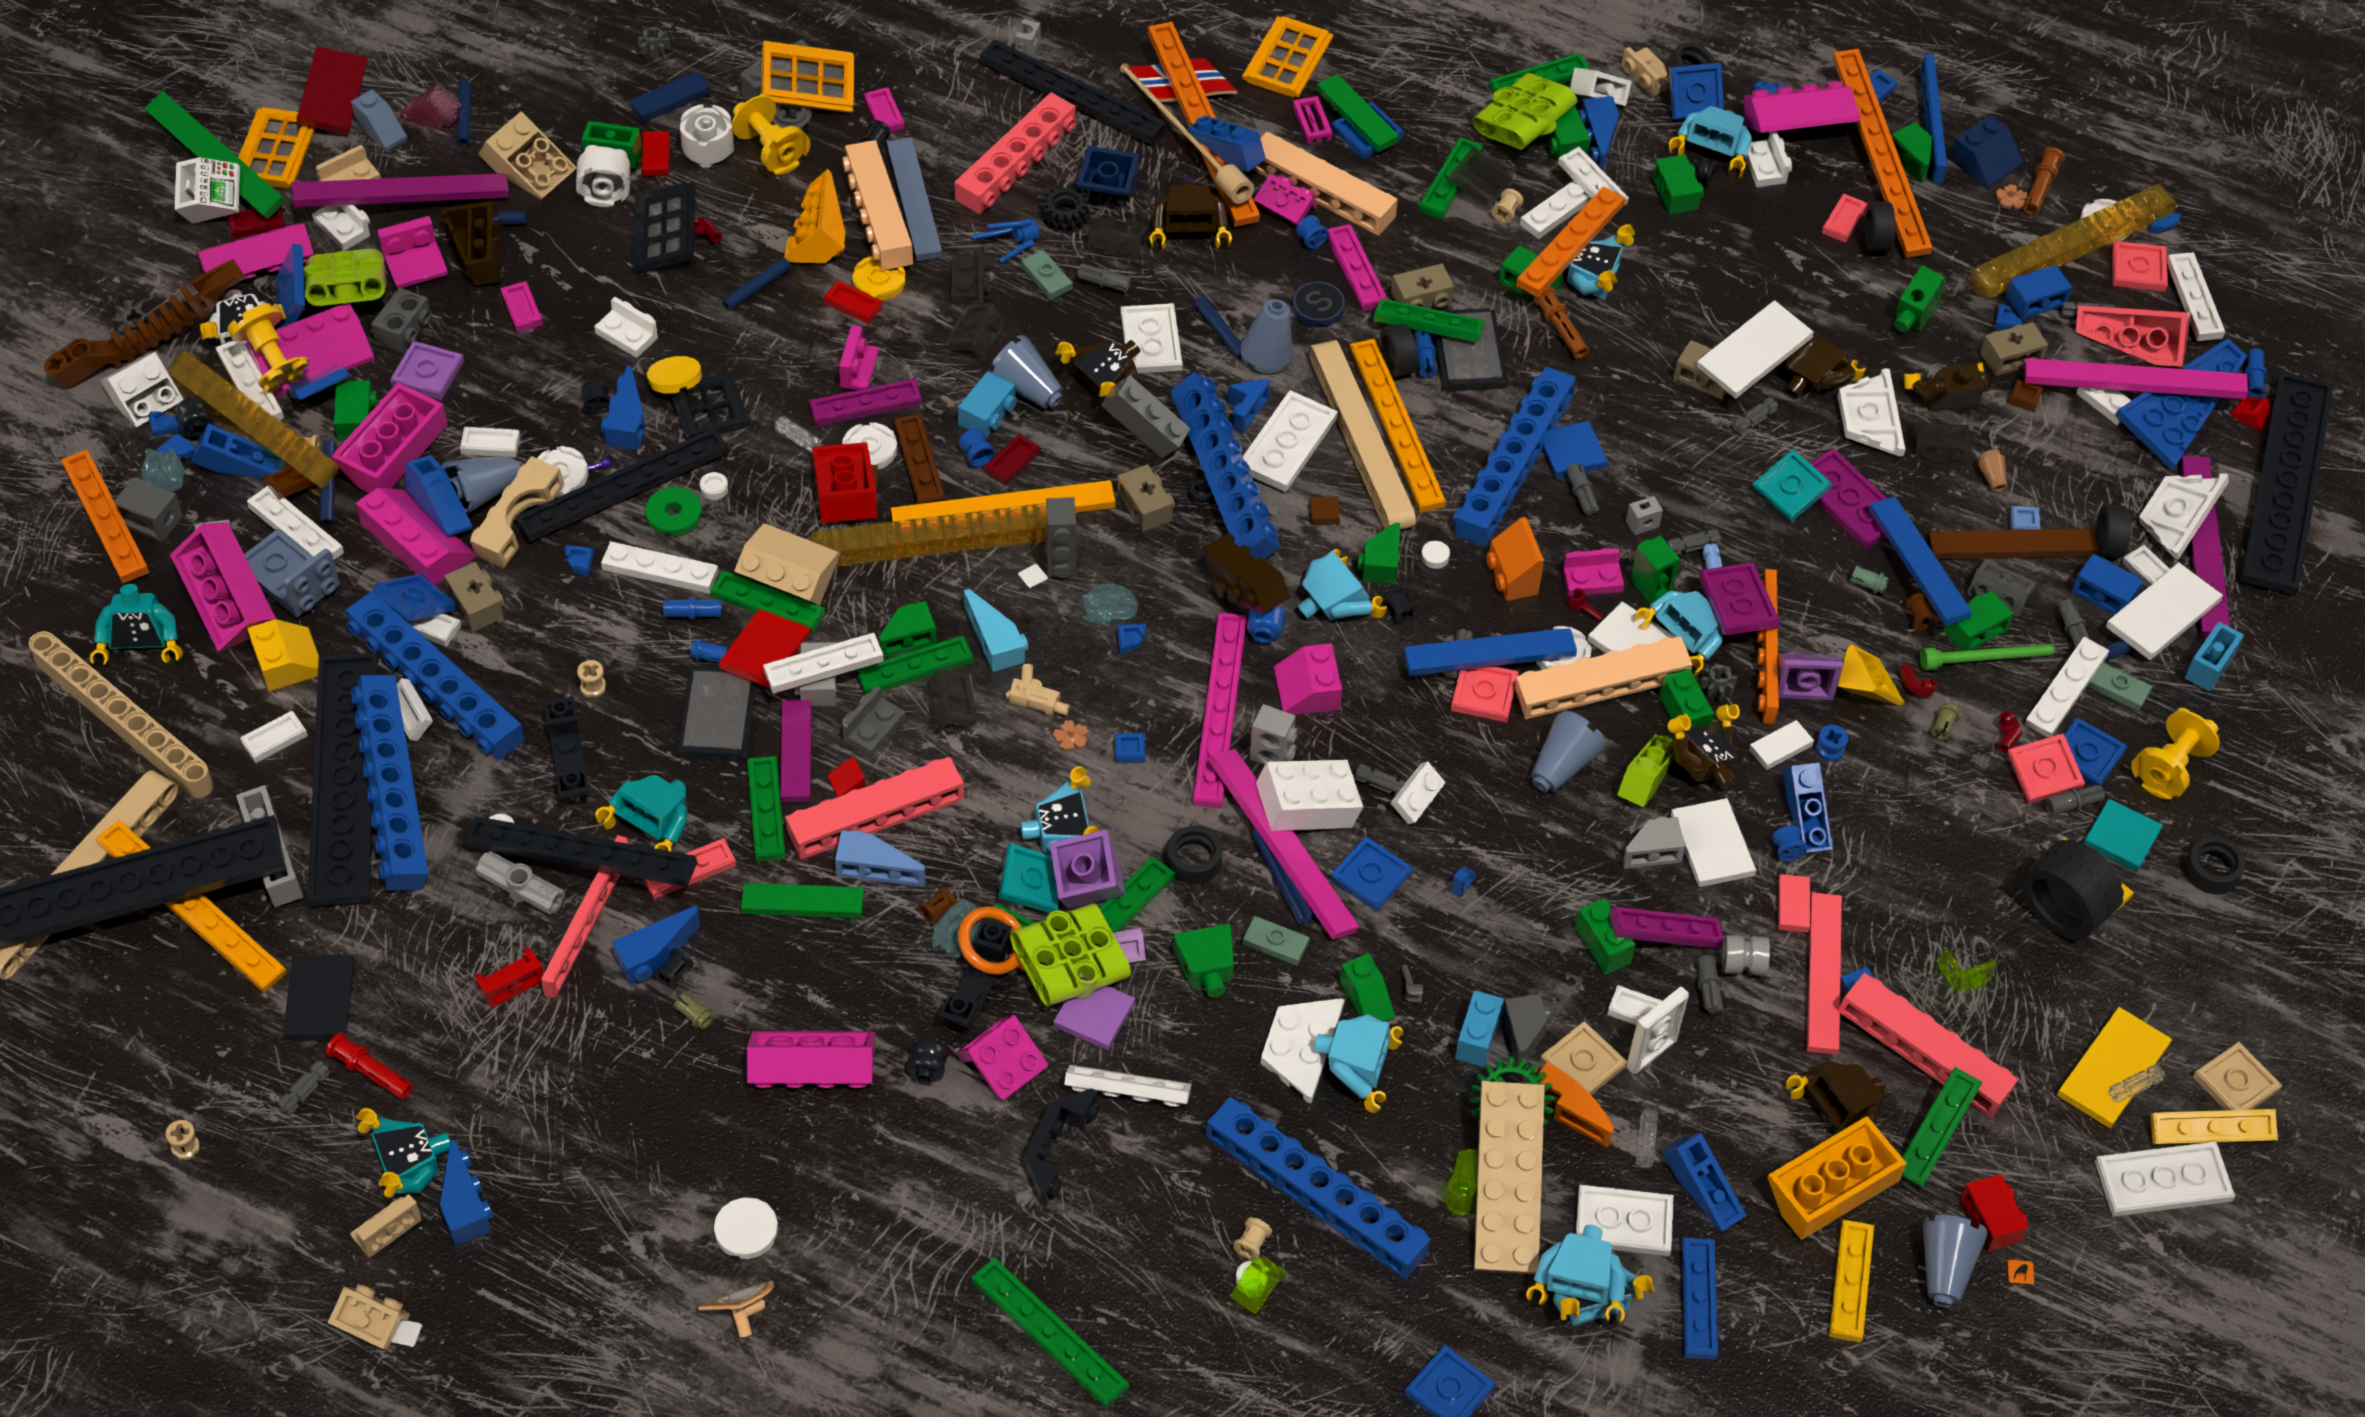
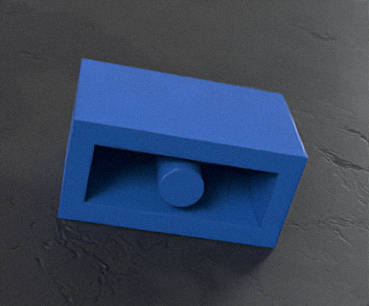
[2005,265,2073,320]
[2072,554,2144,615]

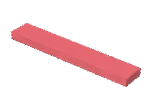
[541,835,629,998]
[1807,892,1842,1055]

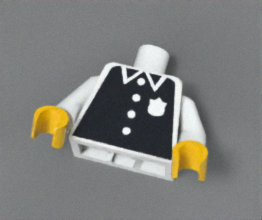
[200,289,287,347]

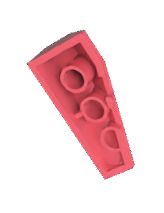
[2076,305,2190,367]

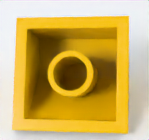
[247,619,319,692]

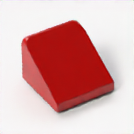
[2231,397,2271,430]
[827,757,866,798]

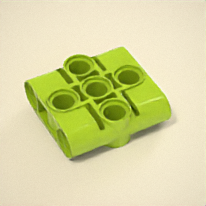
[1472,73,1577,150]
[304,249,387,306]
[1010,903,1131,1007]

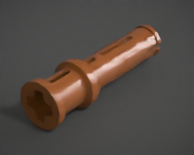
[2023,147,2065,216]
[1534,287,1590,359]

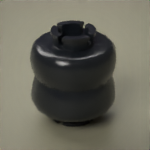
[175,397,213,437]
[907,1037,949,1084]

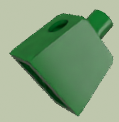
[1894,265,1945,332]
[1173,924,1234,998]

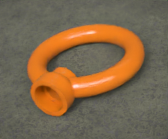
[958,906,1025,975]

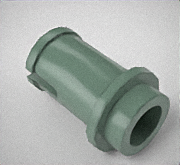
[1851,566,1889,594]

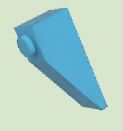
[964,589,1028,672]

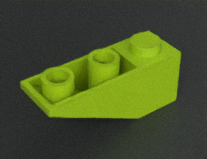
[1617,734,1675,807]

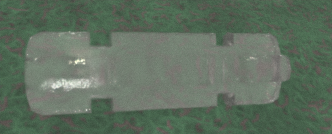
[774,416,823,453]
[2108,1064,2165,1103]
[1636,1109,1658,1168]

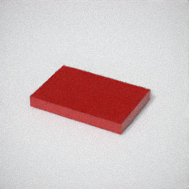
[719,609,810,688]

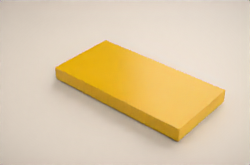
[2057,1007,2172,1129]

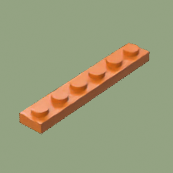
[1516,186,1625,298]
[61,449,149,584]
[1757,569,1779,724]

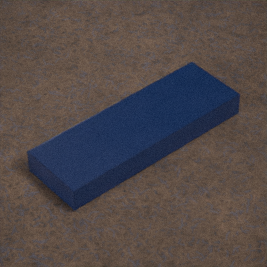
[629,71,711,123]

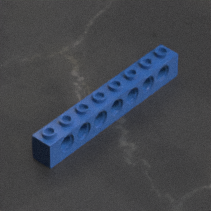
[1453,367,1576,547]
[1170,372,1281,559]
[345,591,525,761]
[351,675,428,890]
[1206,1097,1431,1280]

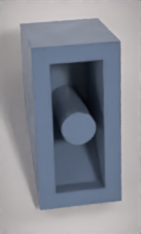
[351,89,407,152]

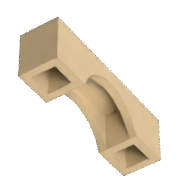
[470,456,565,568]

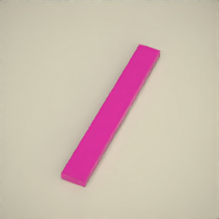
[2025,358,2248,399]
[1193,612,1247,808]
[1209,749,1359,940]

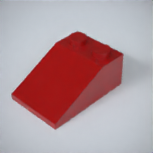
[812,442,877,523]

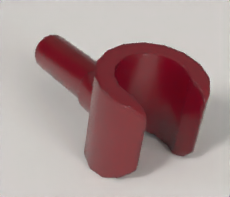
[1568,588,1604,622]

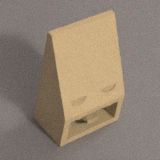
[479,111,577,200]

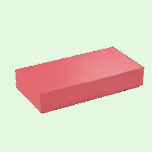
[1822,193,1867,243]
[1778,874,1810,933]

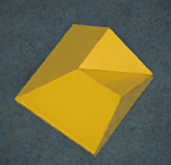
[1838,644,1904,706]

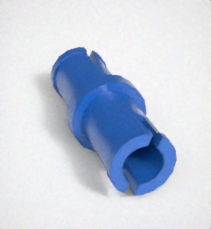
[1413,330,1437,378]
[2245,348,2267,398]
[663,597,721,620]

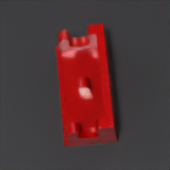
[474,947,544,1009]

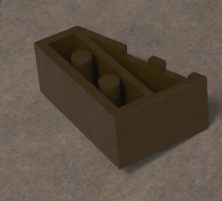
[441,201,501,286]
[1202,533,1291,614]

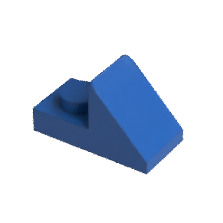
[1228,378,1270,434]

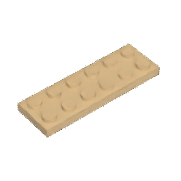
[1474,1081,1545,1274]

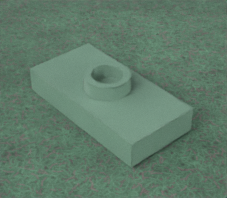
[1021,250,1073,300]
[2086,663,2153,712]
[1242,916,1310,966]

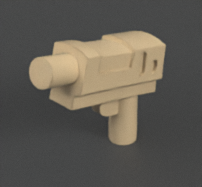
[1006,664,1070,717]

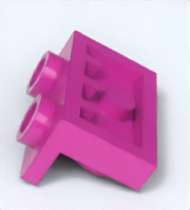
[1253,174,1318,226]
[839,325,879,390]
[1562,548,1624,597]

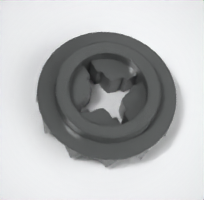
[772,104,812,130]

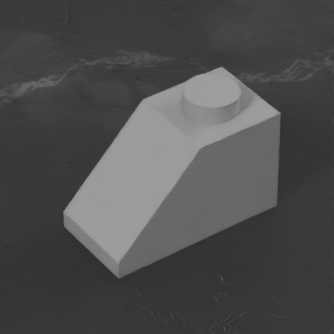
[1623,817,1685,869]

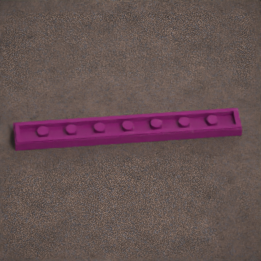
[291,173,509,207]
[2180,455,2230,637]

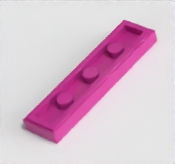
[1327,224,1388,312]

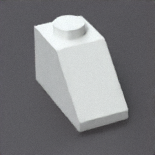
[1570,68,1632,106]

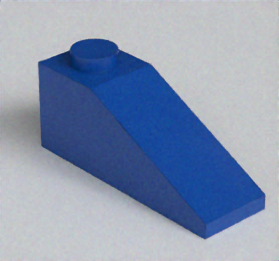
[191,423,287,478]
[612,906,700,985]
[1661,1133,1747,1231]

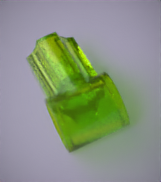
[1445,1148,1478,1215]

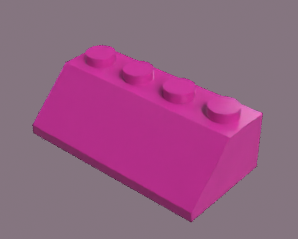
[1744,81,1860,133]
[196,223,314,279]
[246,303,375,398]
[331,382,448,493]
[356,487,476,585]
[170,522,276,652]
[747,1031,875,1088]

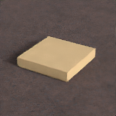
[1540,1022,1627,1095]
[2193,1042,2282,1111]

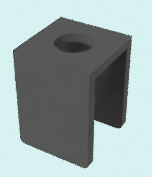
[114,477,183,542]

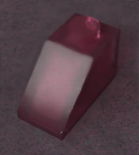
[399,83,462,129]

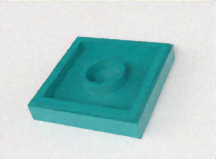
[1753,449,1832,522]
[2084,799,2163,872]
[998,843,1059,913]

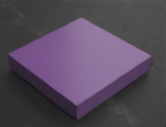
[390,341,464,400]
[1053,977,1135,1051]

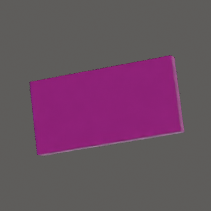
[1810,448,1888,550]

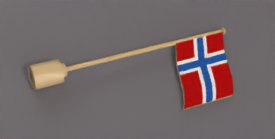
[1120,58,1254,204]

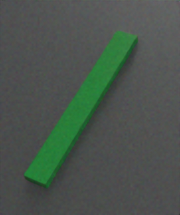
[144,91,286,220]

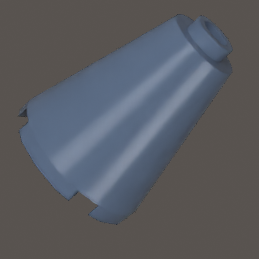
[1240,299,1293,374]
[988,335,1063,409]
[441,457,521,515]
[1531,710,1607,792]
[1923,1215,1987,1308]

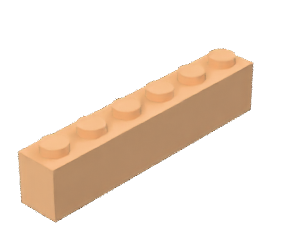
[1252,131,1398,236]
[842,140,913,270]
[1515,636,1692,720]

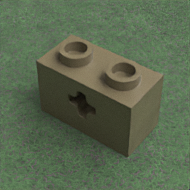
[1391,263,1454,309]
[1980,322,2048,376]
[1673,340,1727,400]
[1117,464,1175,532]
[444,562,505,632]

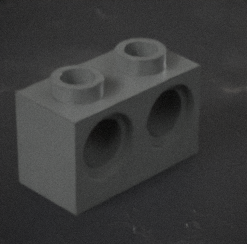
[371,287,431,353]

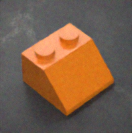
[1486,517,1544,601]

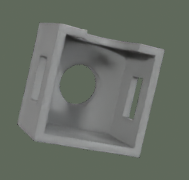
[1015,19,1041,57]
[1626,496,1663,535]

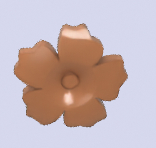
[1995,184,2028,210]
[1053,720,1088,751]

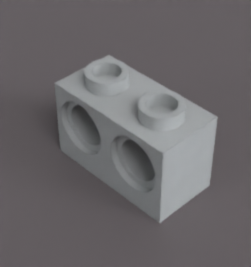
[1250,704,1298,765]

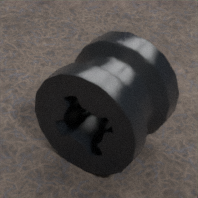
[581,380,610,414]

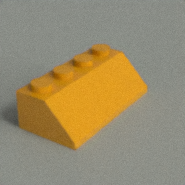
[1768,1116,1906,1240]

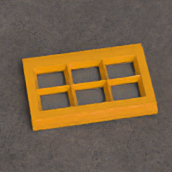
[1242,16,1333,98]
[761,41,854,113]
[238,107,316,189]

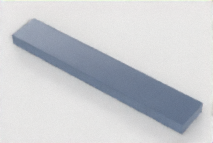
[886,137,942,261]

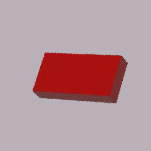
[642,131,670,176]
[823,280,883,325]

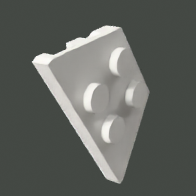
[1838,369,1905,456]
[2139,474,2229,560]
[1261,998,1345,1103]

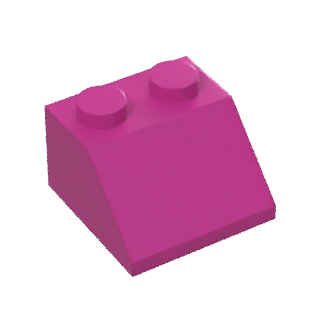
[1274,643,1342,715]

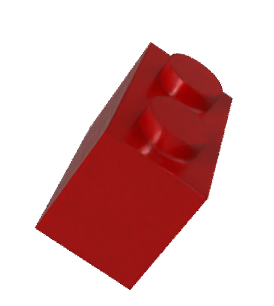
[1961,1174,2028,1252]

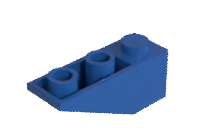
[1578,96,1619,171]
[1187,115,1266,172]
[601,365,646,451]
[405,455,472,537]
[1782,762,1833,853]
[440,1140,493,1245]

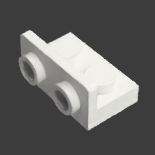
[1746,131,1792,187]
[312,205,370,251]
[594,297,658,358]

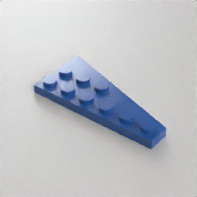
[2115,338,2247,471]

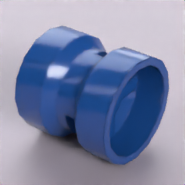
[959,428,995,467]

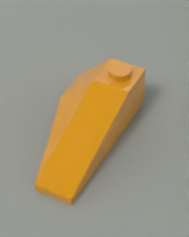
[784,169,845,263]

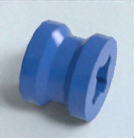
[1296,215,1329,249]
[1816,725,1848,762]
[1772,825,1807,862]

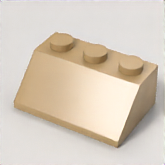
[734,523,841,605]

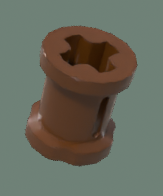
[1905,593,1939,631]
[918,887,958,926]

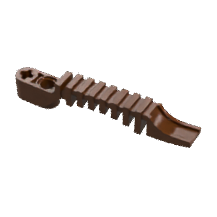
[44,259,246,389]

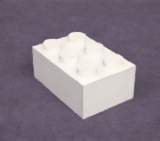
[1256,760,1363,831]

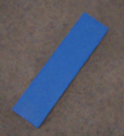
[1681,1237,1718,1360]

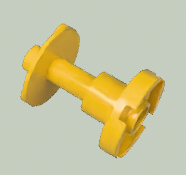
[732,93,810,175]
[227,303,309,393]
[2132,708,2220,799]

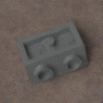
[1967,559,2037,617]
[842,686,906,757]

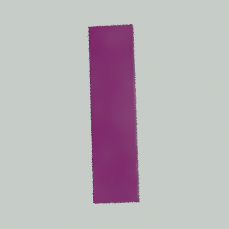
[809,378,922,427]
[781,700,812,803]
[1609,906,1724,949]

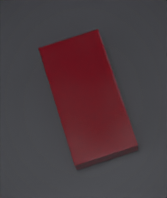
[228,207,285,239]
[984,433,1041,486]

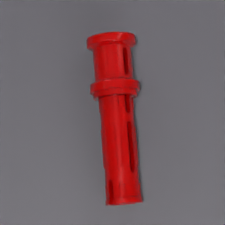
[326,1032,414,1101]

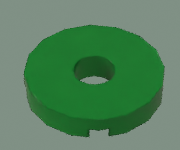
[646,487,702,536]

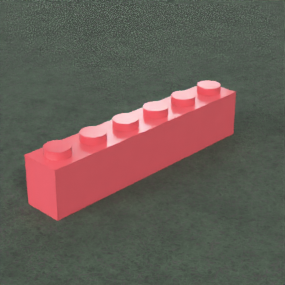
[785,757,964,860]
[1838,973,2019,1118]

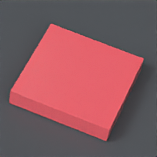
[2112,241,2168,292]
[1451,666,1519,723]
[2007,733,2085,804]

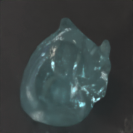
[142,448,185,492]
[1082,584,1138,624]
[932,900,981,958]

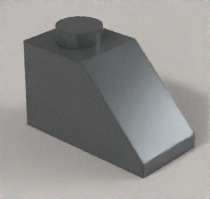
[1502,994,1551,1067]

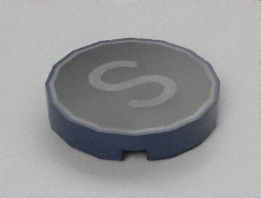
[1292,281,1346,327]

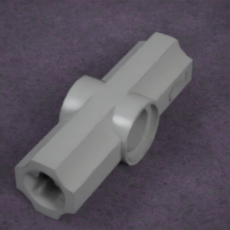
[475,851,565,915]

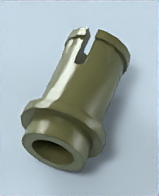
[1931,703,1960,740]
[674,993,714,1030]

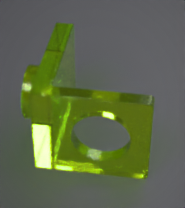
[1938,948,1997,993]
[1230,1255,1288,1314]

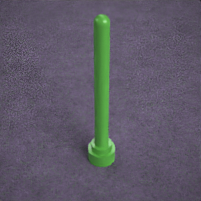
[1920,644,2055,671]

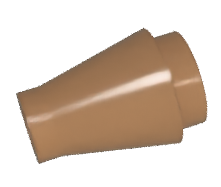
[1978,450,2008,493]

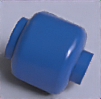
[1247,605,1286,643]

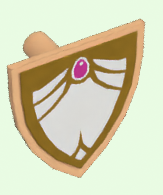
[698,1280,774,1338]

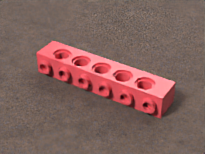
[954,92,1076,214]

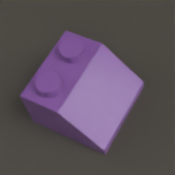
[1778,653,1843,700]
[1050,829,1125,909]

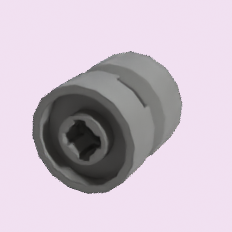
[1722,935,1770,976]

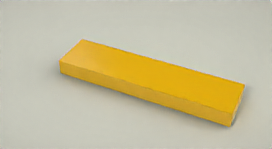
[2150,1109,2278,1144]
[1829,1220,1874,1343]

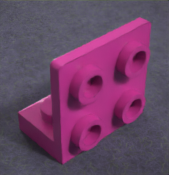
[377,216,448,289]
[956,1015,1048,1100]

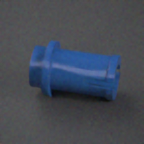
[690,638,728,663]

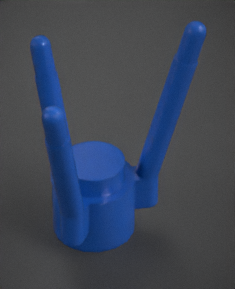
[971,219,1039,263]

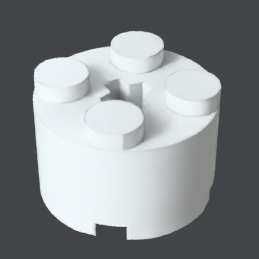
[680,105,734,168]
[576,145,630,207]

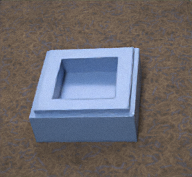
[2009,506,2041,530]

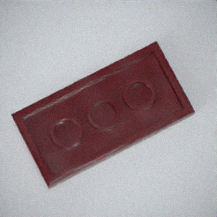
[296,46,368,135]

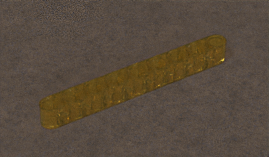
[1971,184,2178,298]
[167,349,340,489]
[809,503,1046,567]

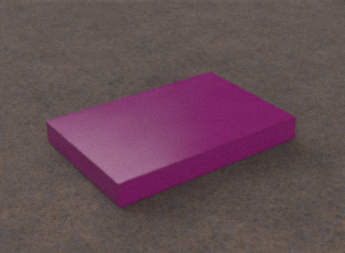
[1699,562,1780,636]

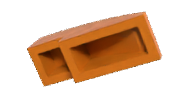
[1540,1062,1614,1148]

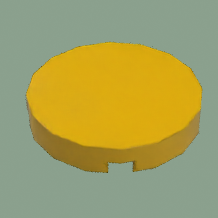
[853,256,905,301]
[647,356,702,394]

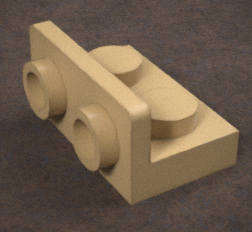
[1622,47,1670,97]
[316,145,381,181]
[351,1194,421,1258]
[328,1284,410,1349]

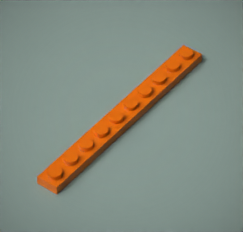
[1147,22,1260,227]
[1833,49,1933,258]

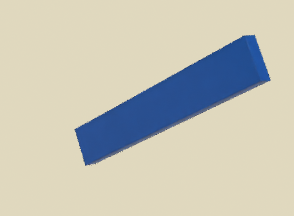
[1920,54,1947,184]
[1869,496,1972,626]
[1403,628,1577,676]

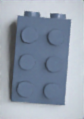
[244,529,340,618]

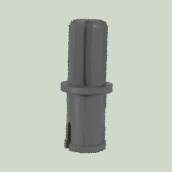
[1077,264,1131,293]
[1566,463,1599,516]
[2057,599,2090,648]
[2045,785,2105,816]
[1696,955,1723,1014]

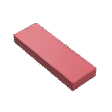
[643,838,737,899]

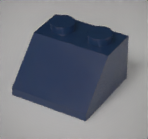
[1950,115,2023,189]
[1077,146,1140,197]

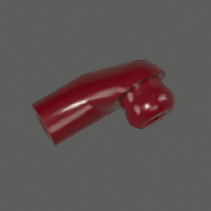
[694,216,722,243]
[1899,664,1937,698]
[1997,711,2022,753]

